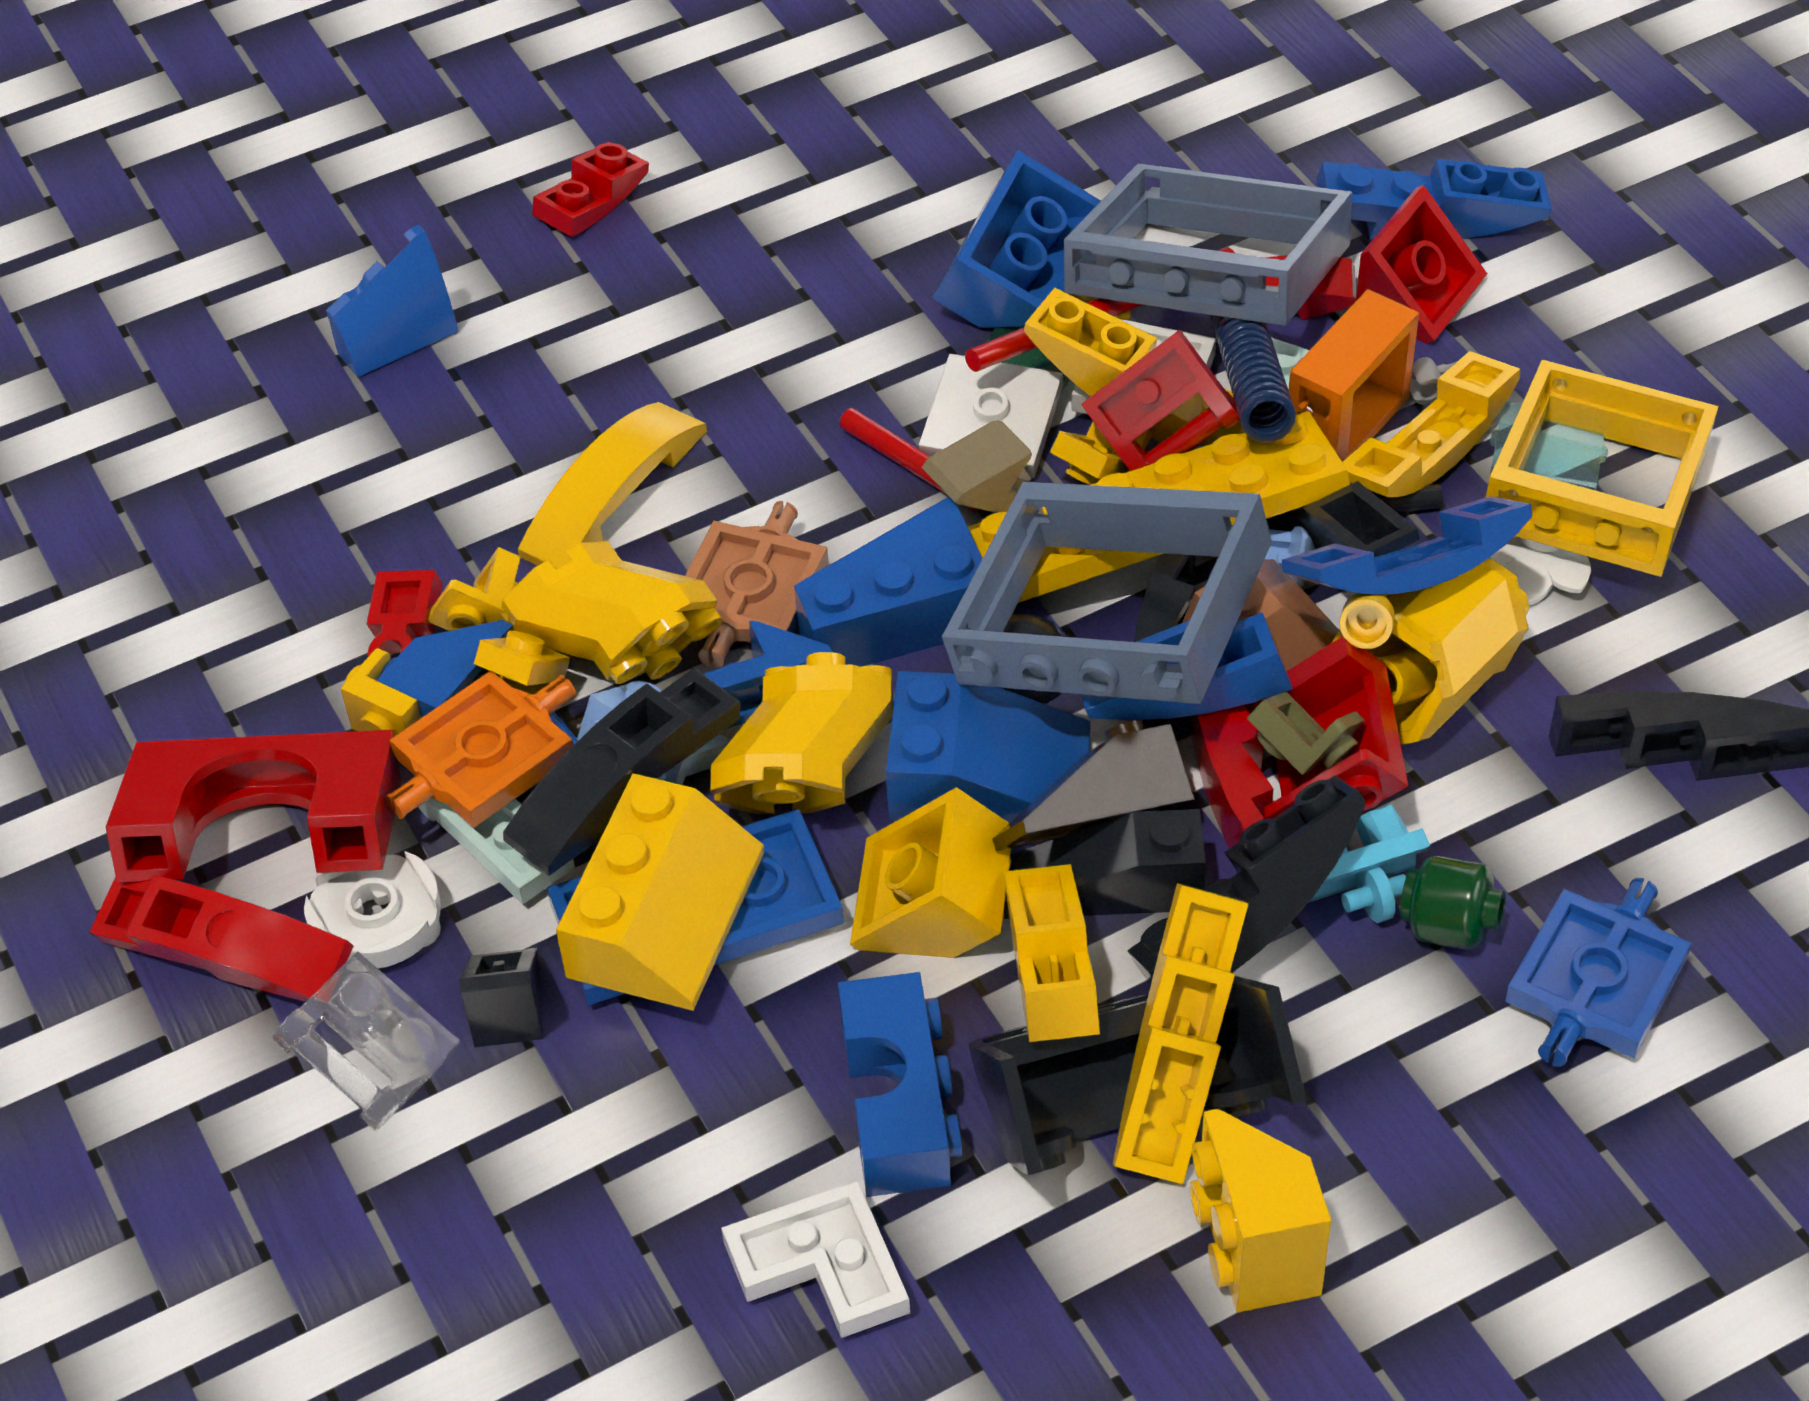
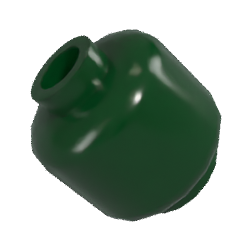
[1400,856,1506,950]

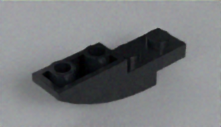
[503,668,740,876]
[1127,775,1366,983]

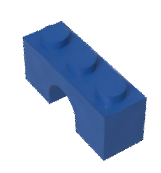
[838,972,962,1197]

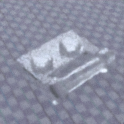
[271,951,460,1131]

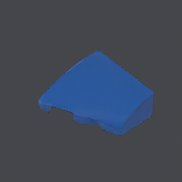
[326,225,458,378]

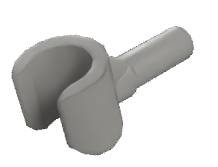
[1410,357,1457,405]

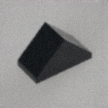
[459,948,543,1048]

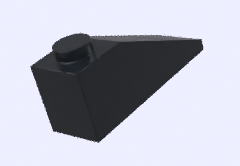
[1003,809,1206,919]

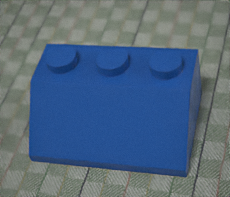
[931,150,1101,328]

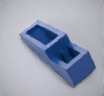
[1081,612,1293,720]

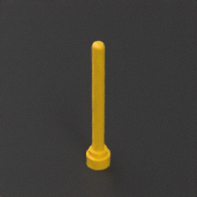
[1339,593,1395,649]

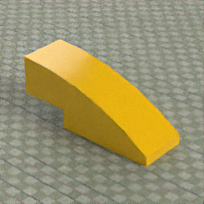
[1004,864,1100,1042]

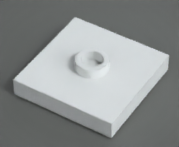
[919,354,1063,478]

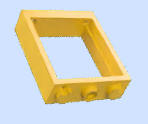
[1485,360,1719,577]

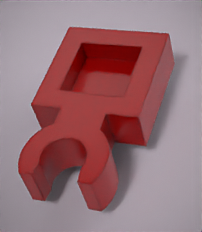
[366,570,443,657]

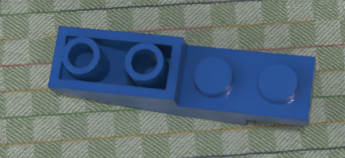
[1316,159,1552,240]

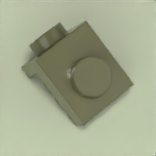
[1247,691,1365,775]

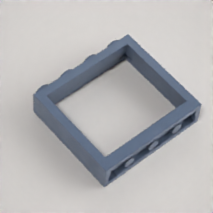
[1064,163,1352,326]
[942,482,1272,704]

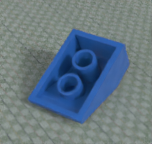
[886,671,1091,823]

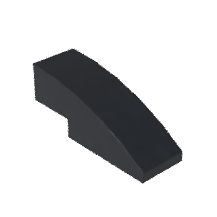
[1284,481,1420,557]

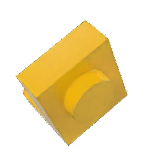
[1050,421,1152,485]
[428,547,521,631]
[473,631,571,712]
[340,648,421,736]

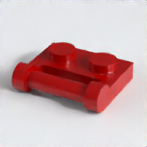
[1081,330,1240,471]

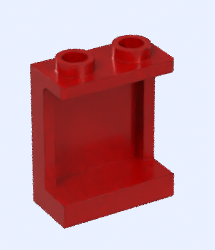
[1245,636,1408,819]

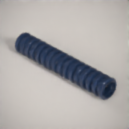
[1210,315,1296,443]

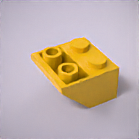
[1189,1109,1331,1313]

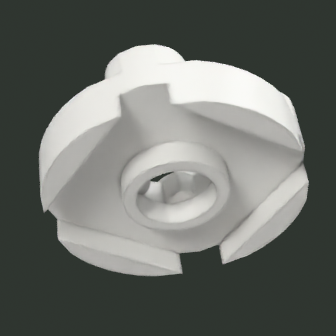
[304,851,441,976]

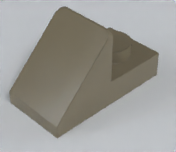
[922,420,1032,513]

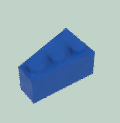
[794,496,982,667]

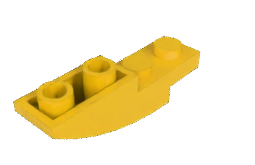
[1024,288,1245,447]

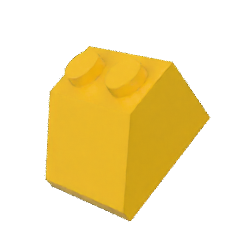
[850,787,1011,958]

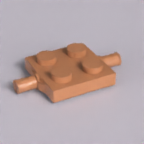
[685,501,829,668]

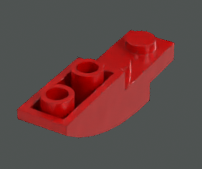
[89,875,354,1007]

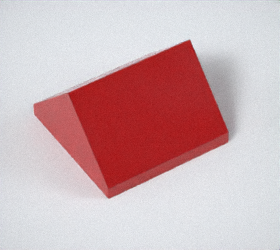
[1356,185,1488,344]

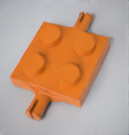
[385,671,576,828]

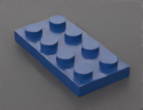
[547,809,844,1005]

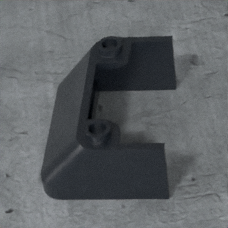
[968,976,1306,1175]

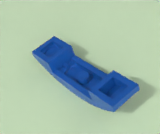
[1282,496,1532,595]

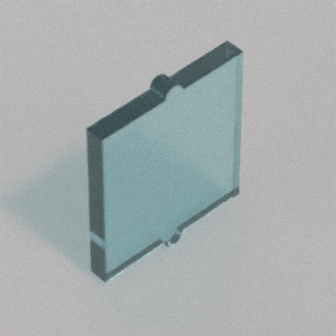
[1490,402,1608,491]

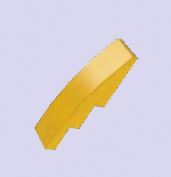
[1113,883,1248,1184]

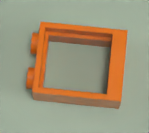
[1288,289,1419,462]

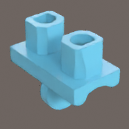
[1308,804,1430,923]

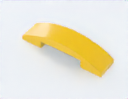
[1343,351,1520,497]
[518,402,707,569]

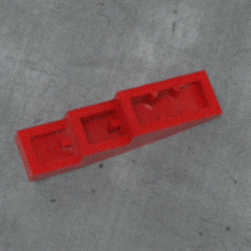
[1190,705,1274,849]

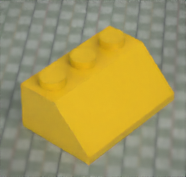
[556,773,764,1011]

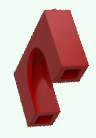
[105,730,402,883]

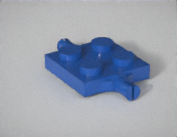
[1505,878,1692,1066]

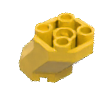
[501,541,722,684]
[1333,558,1529,745]
[711,652,893,814]

